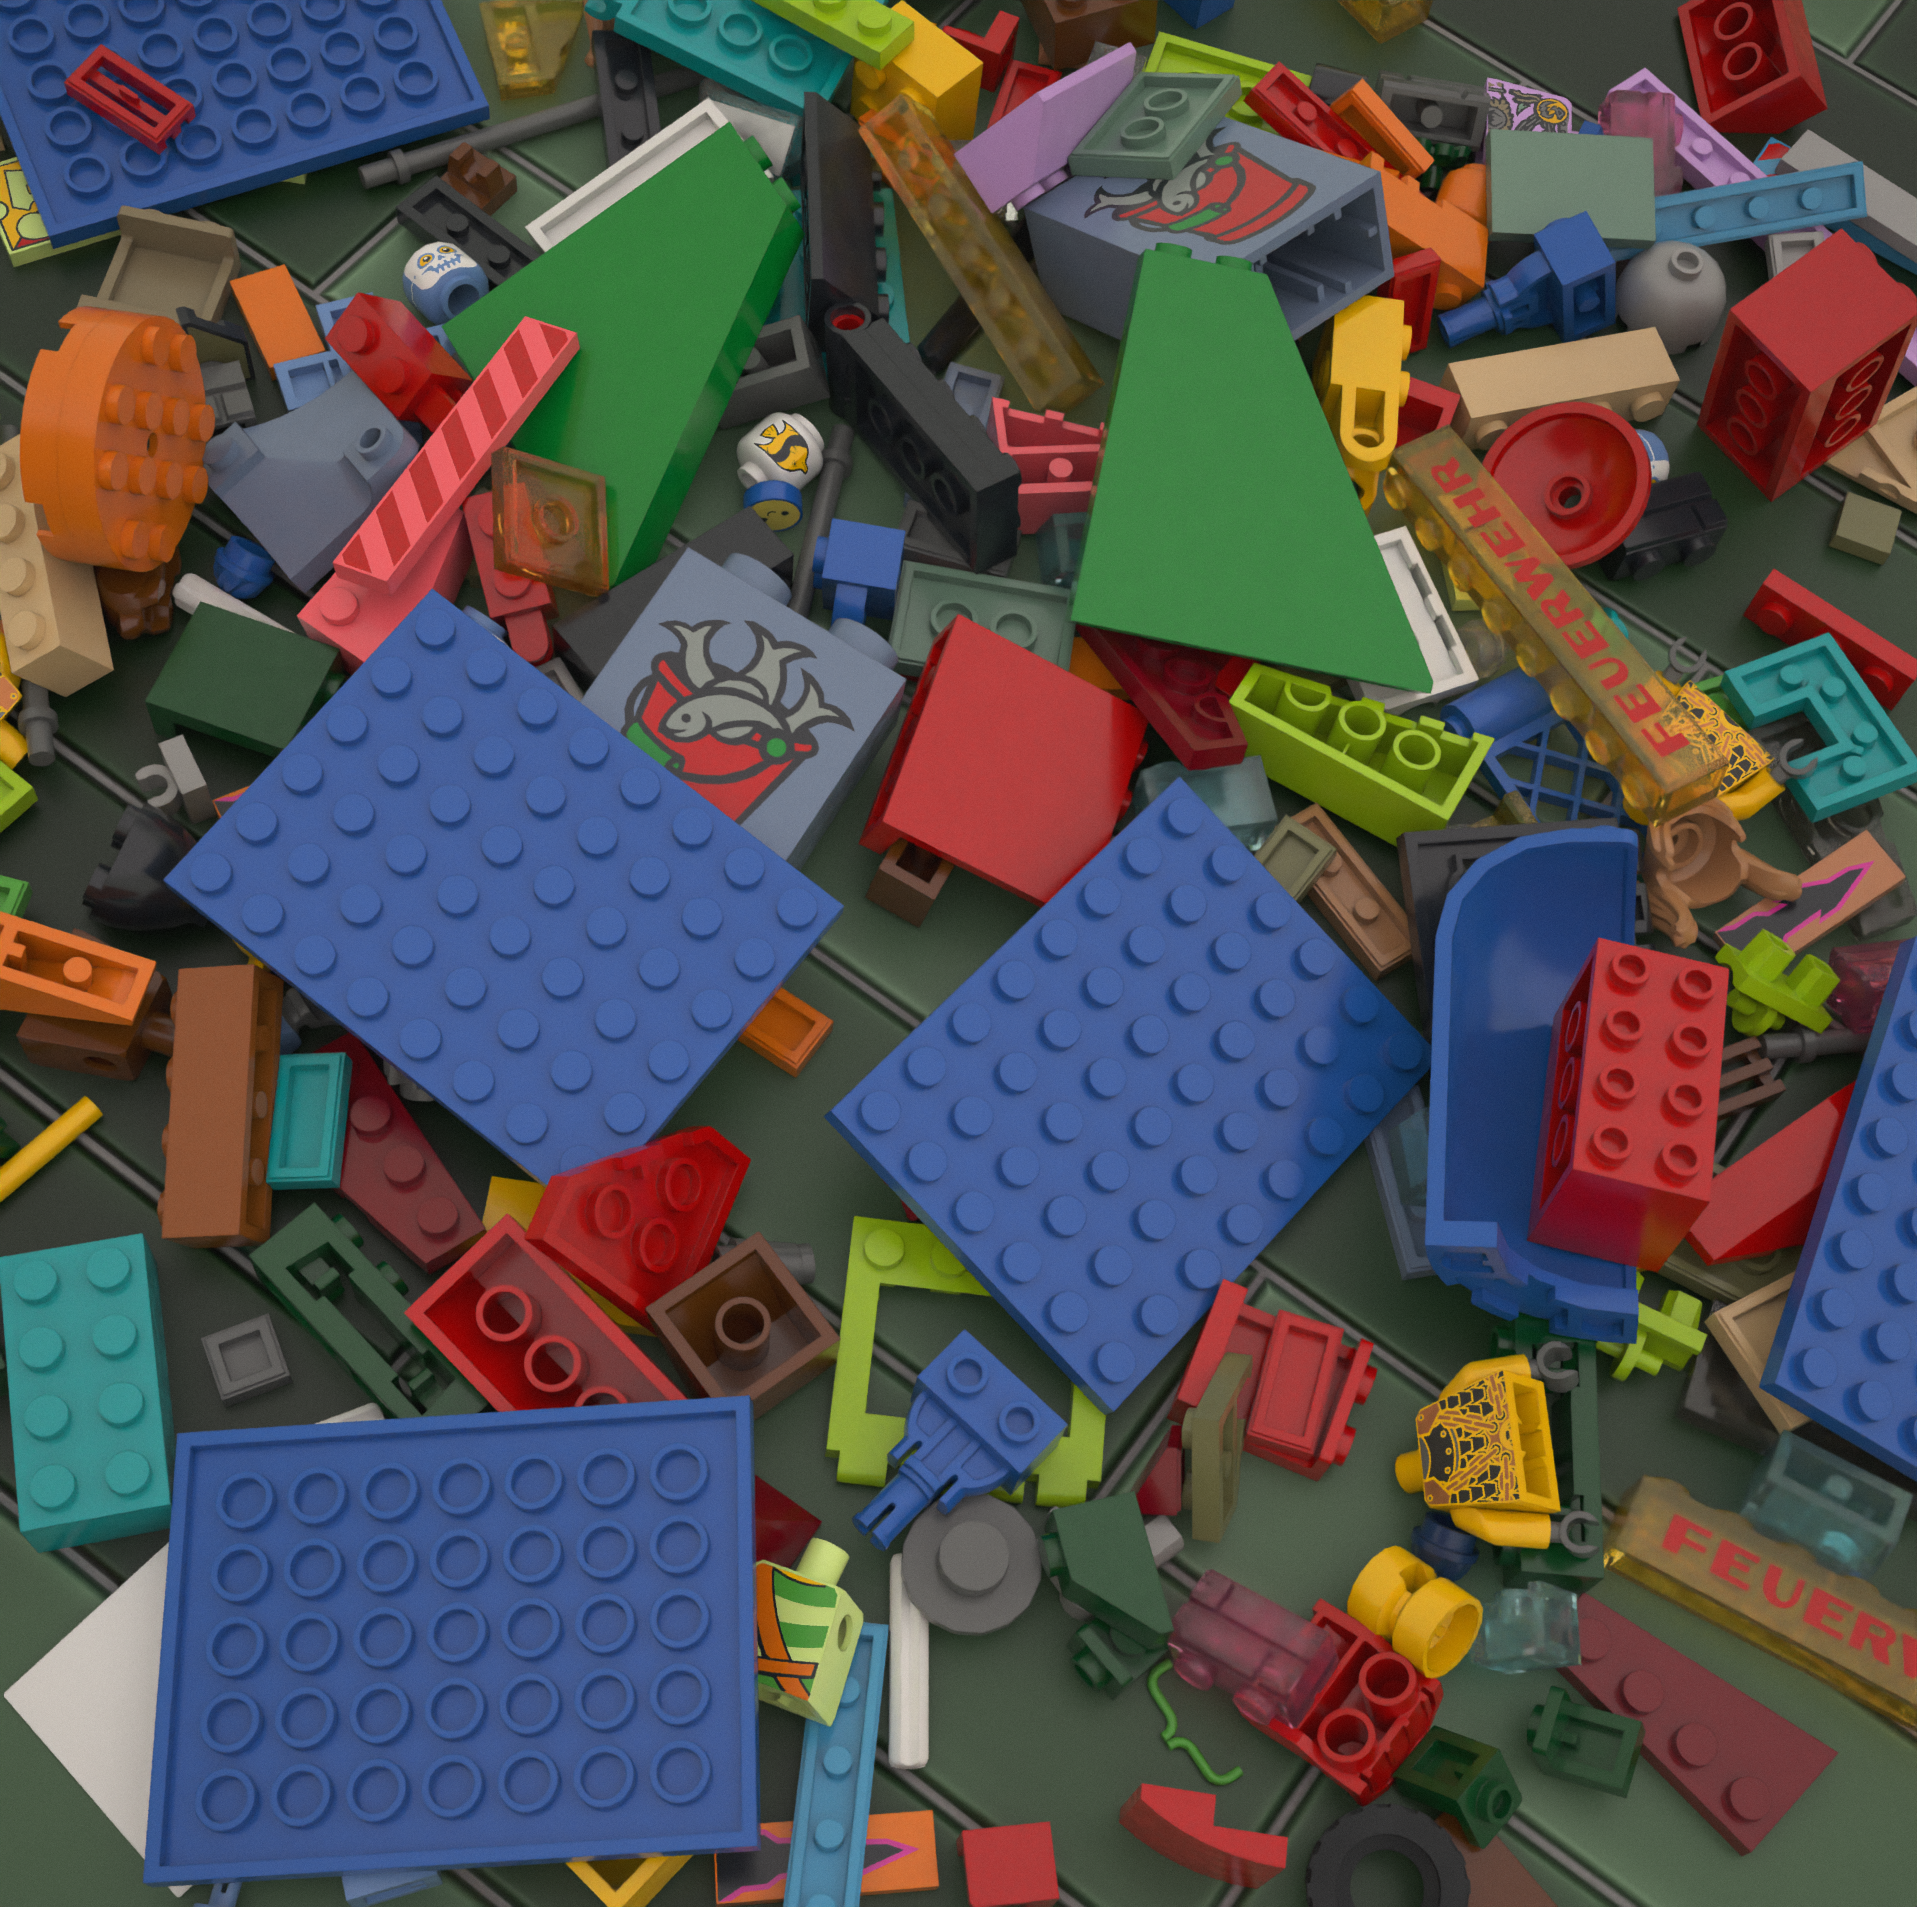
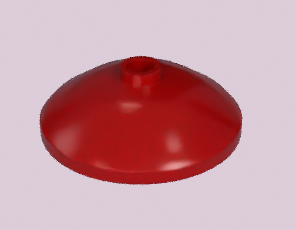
[1476,402,1652,571]

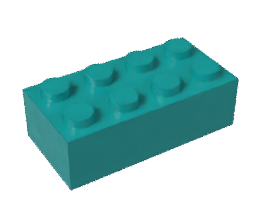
[0,1233,176,1553]

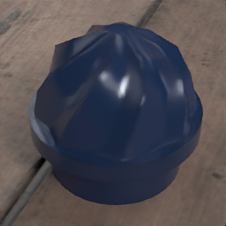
[1410,1511,1480,1582]

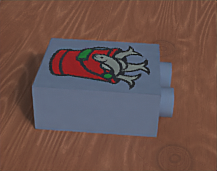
[1023,117,1395,341]
[580,547,906,871]

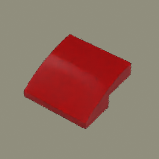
[1119,1783,1288,1889]

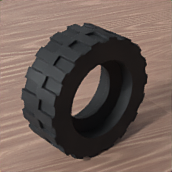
[1305,1803,1471,1907]

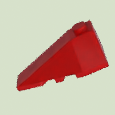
[1684,1080,1856,1266]

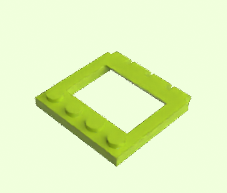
[825,1216,1106,1508]

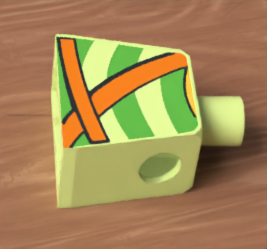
[756,1538,863,1727]

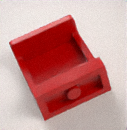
[1167,1279,1378,1482]

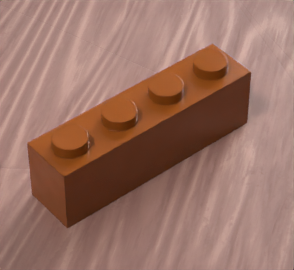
[157,964,284,1249]

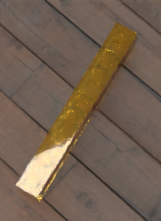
[1383,424,1730,828]
[1603,1474,1917,1732]

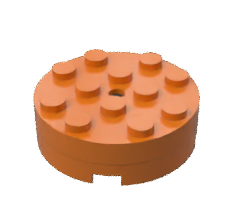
[20,306,215,572]

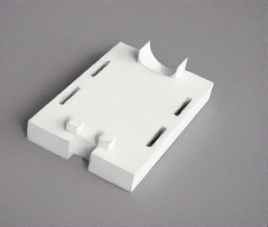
[1346,526,1479,716]

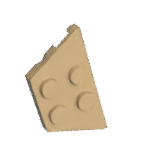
[1824,386,1917,514]

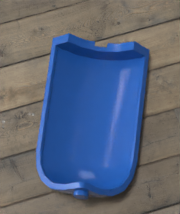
[1425,825,1639,1344]

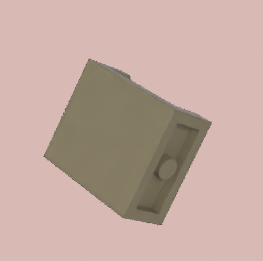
[76,205,241,324]

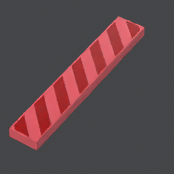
[332,316,580,596]

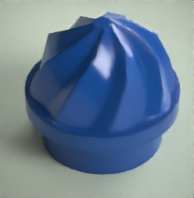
[213,536,275,599]

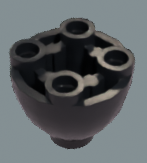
[82,802,208,931]

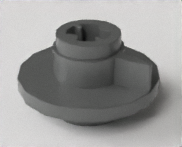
[901,1494,1041,1636]

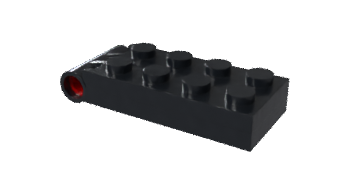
[824,302,1022,575]

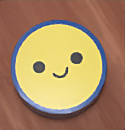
[743,480,803,532]

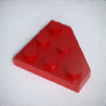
[524,1126,751,1337]

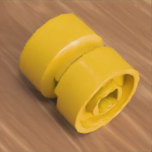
[1347,1545,1483,1679]

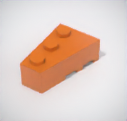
[1359,151,1489,310]

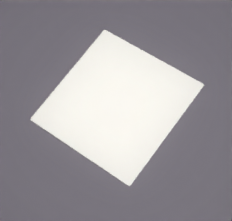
[4,1542,193,1897]

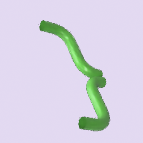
[1147,1658,1244,1786]

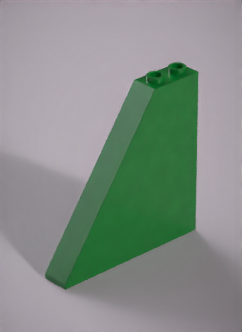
[441,121,805,593]
[1065,242,1433,694]

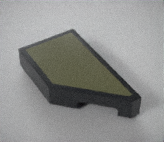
[176,306,256,382]

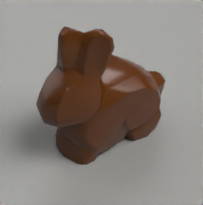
[93,545,182,640]

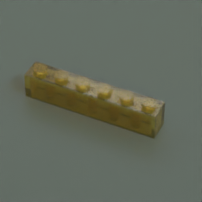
[857,94,1105,415]

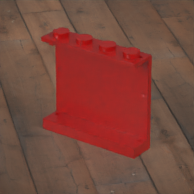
[858,614,1148,908]

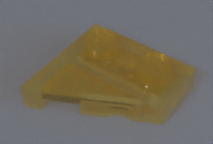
[479,0,584,101]

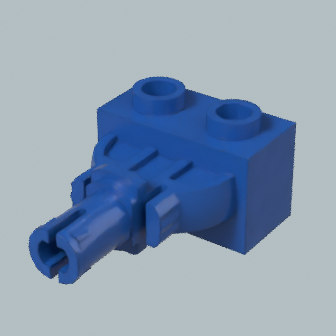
[1437,211,1616,349]
[812,518,906,626]
[852,1329,1068,1551]

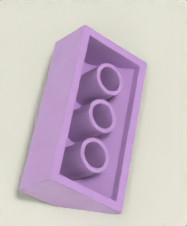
[954,42,1136,213]

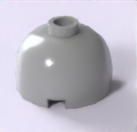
[1615,240,1726,354]

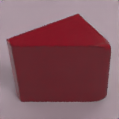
[1131,1425,1185,1516]

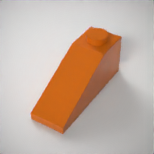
[0,911,157,1026]

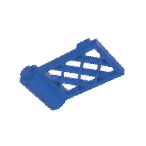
[1440,655,1648,858]

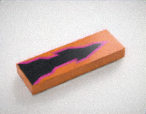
[714,1810,939,1907]

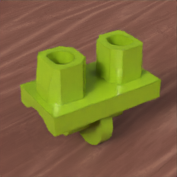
[1715,929,1840,1037]
[1595,1270,1707,1382]

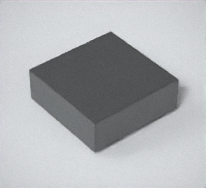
[201,1313,293,1408]

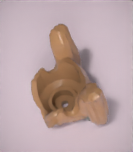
[1636,794,1803,949]

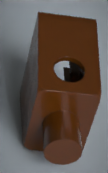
[16,928,175,1081]

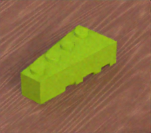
[1229,662,1495,847]

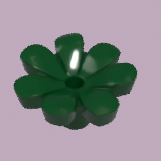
[1415,137,1472,192]

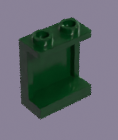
[145,601,349,758]

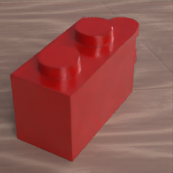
[324,292,473,433]
[462,484,560,667]

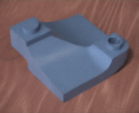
[202,370,420,593]

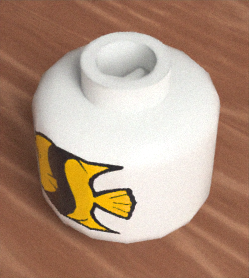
[736,412,824,491]

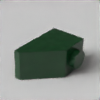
[1038,1491,1174,1649]

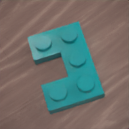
[1720,632,1917,823]

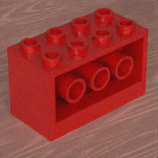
[1697,228,1917,502]
[1527,937,1729,1273]

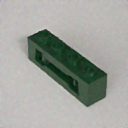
[249,1202,498,1419]
[1488,1312,1604,1594]

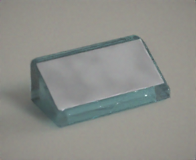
[708,89,803,181]

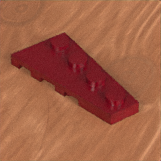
[1075,624,1248,771]
[310,1032,487,1275]
[1532,1592,1838,1856]

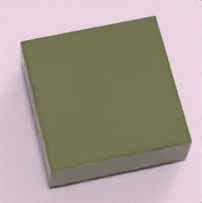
[1829,492,1902,565]

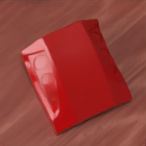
[1238,1598,1444,1807]

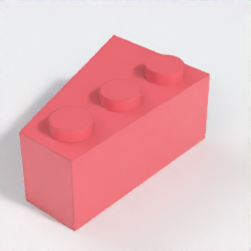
[986,397,1104,534]
[297,508,474,675]

